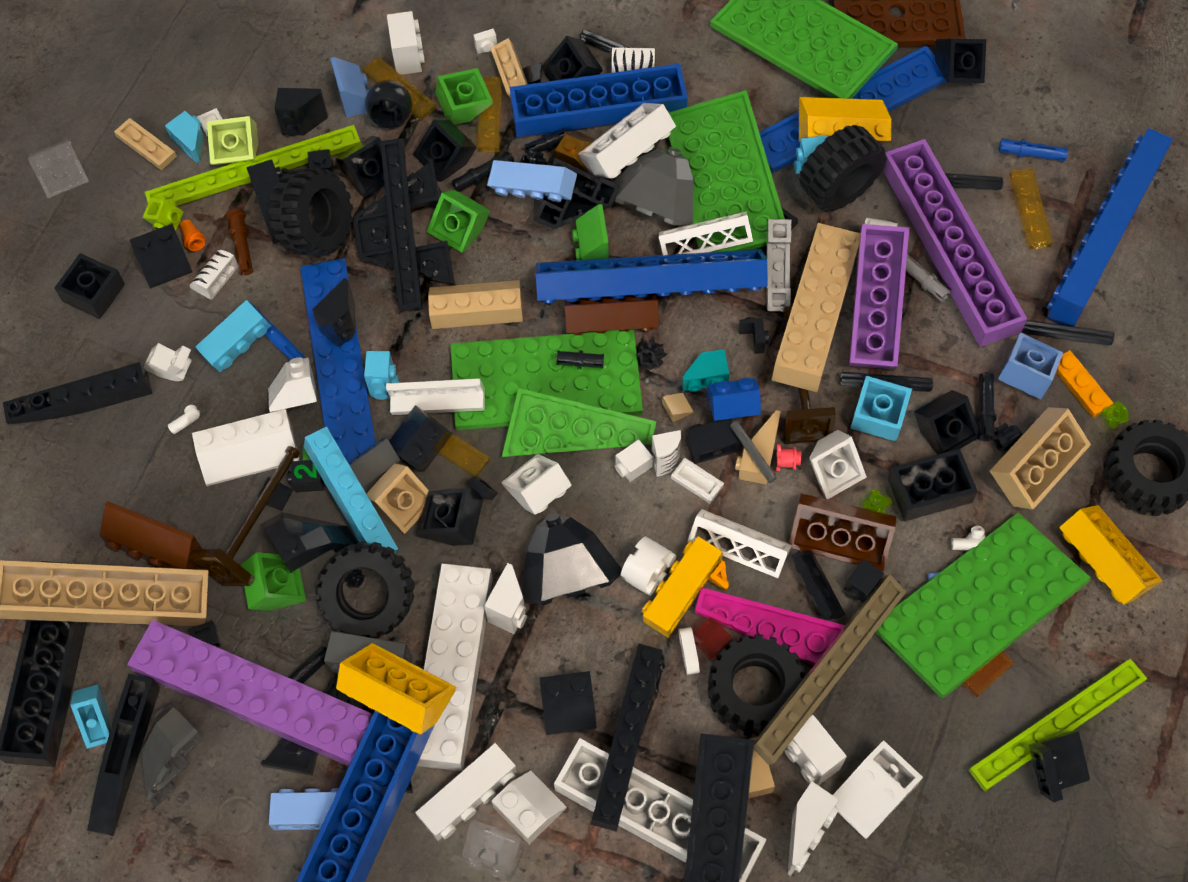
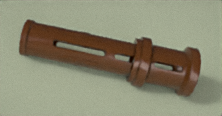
[225,209,254,276]

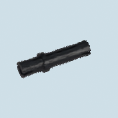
[451,151,514,192]
[977,372,997,441]

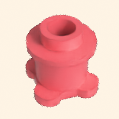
[776,444,801,471]

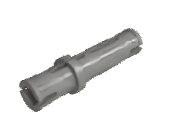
[906,254,951,302]

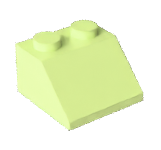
[207,116,258,165]

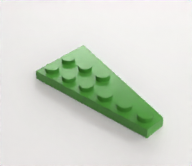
[502,388,657,457]

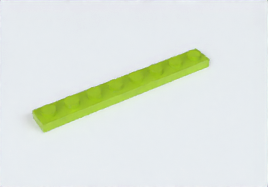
[969,658,1147,792]

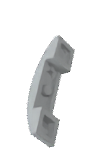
[766,219,791,311]

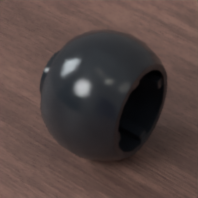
[365,80,412,128]

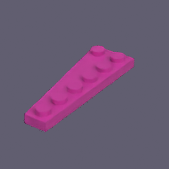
[695,587,846,666]

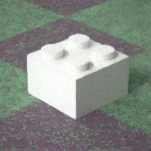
[387,11,425,75]
[784,715,847,786]

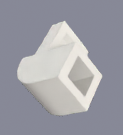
[144,343,192,381]

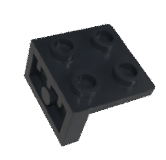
[1029,731,1090,802]

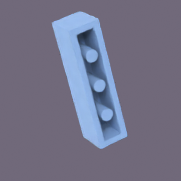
[487,160,577,202]
[269,788,339,830]

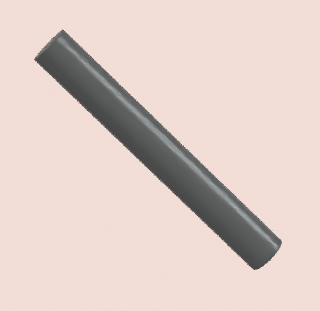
[730,421,777,483]

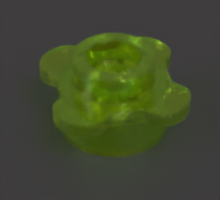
[1102,401,1129,429]
[863,489,892,513]

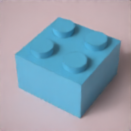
[850,376,912,442]

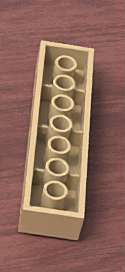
[772,223,860,393]
[0,560,208,626]

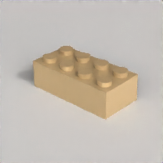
[990,407,1091,509]

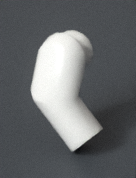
[168,405,200,434]
[951,526,985,551]

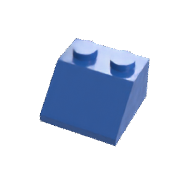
[706,378,761,421]

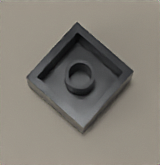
[54,253,125,319]

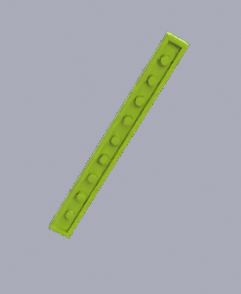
[145,125,361,206]

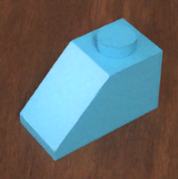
[165,111,203,163]
[70,684,111,749]

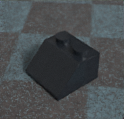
[542,36,603,81]
[935,38,987,83]
[275,88,328,136]
[413,119,477,182]
[335,136,385,198]
[130,224,193,289]
[312,278,356,347]
[914,390,980,455]
[389,405,453,471]
[417,488,483,546]
[539,671,597,735]

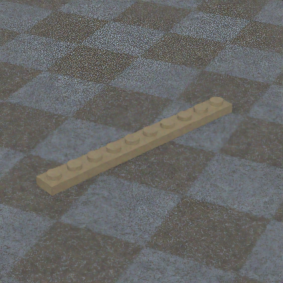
[754,574,906,765]

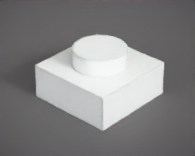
[473,29,497,54]

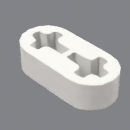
[678,627,700,675]

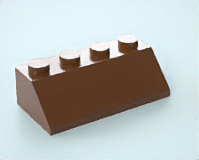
[565,293,659,335]
[789,493,896,571]
[100,501,202,570]

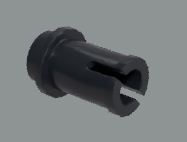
[344,570,365,588]

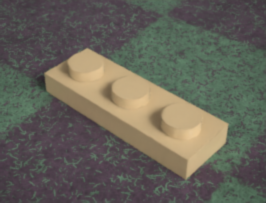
[490,38,528,97]
[114,118,177,171]

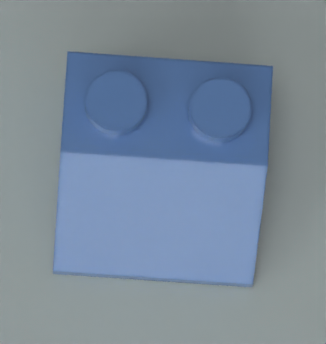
[330,57,369,118]
[998,332,1063,399]

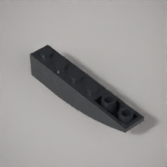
[3,362,153,424]
[87,674,161,836]

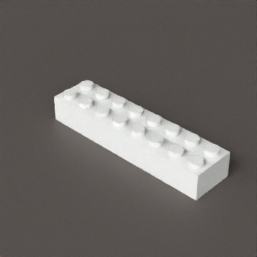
[417,564,493,771]
[554,738,767,882]

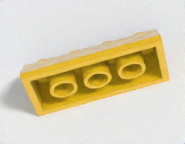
[799,97,891,144]
[1059,505,1163,605]
[336,643,456,735]

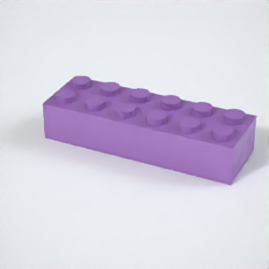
[849,224,909,370]

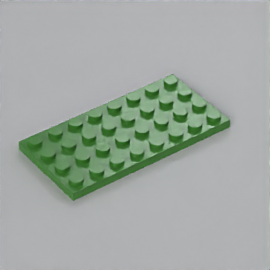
[710,0,898,99]
[668,90,785,252]
[451,329,643,430]
[876,513,1091,699]

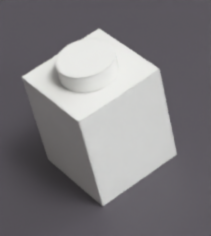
[615,440,653,482]

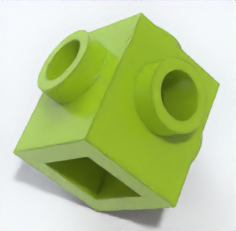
[142,198,184,231]

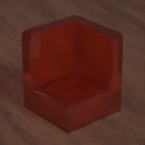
[693,617,732,660]

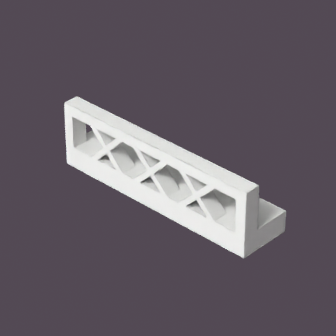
[659,211,753,255]
[386,379,485,415]
[687,509,792,578]

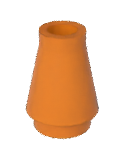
[180,220,205,252]

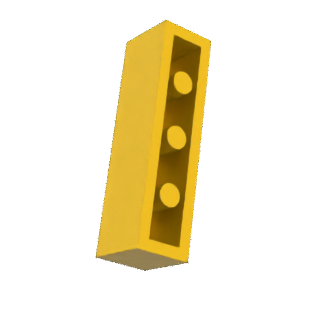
[642,536,723,638]

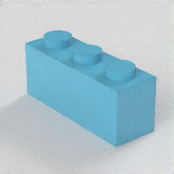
[195,300,271,373]

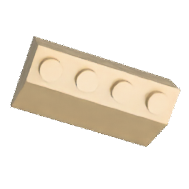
[428,280,523,329]

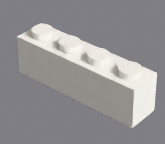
[415,743,517,841]

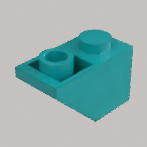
[682,349,730,392]

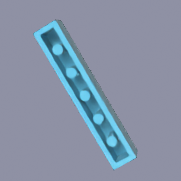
[304,427,398,555]

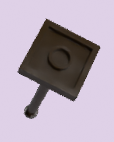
[783,306,836,444]
[188,446,300,586]

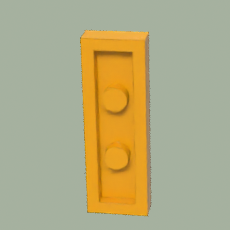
[1056,350,1114,418]

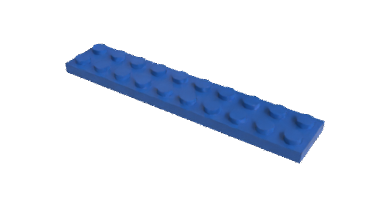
[759,46,946,174]
[300,258,376,463]

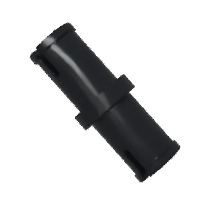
[524,128,567,153]
[556,350,604,369]

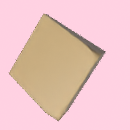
[662,393,694,422]

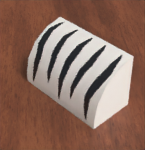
[612,48,655,73]
[190,250,238,300]
[652,430,681,477]

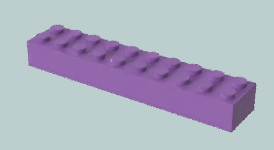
[883,139,1027,347]
[127,620,373,766]

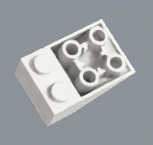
[833,740,923,839]
[787,781,839,876]

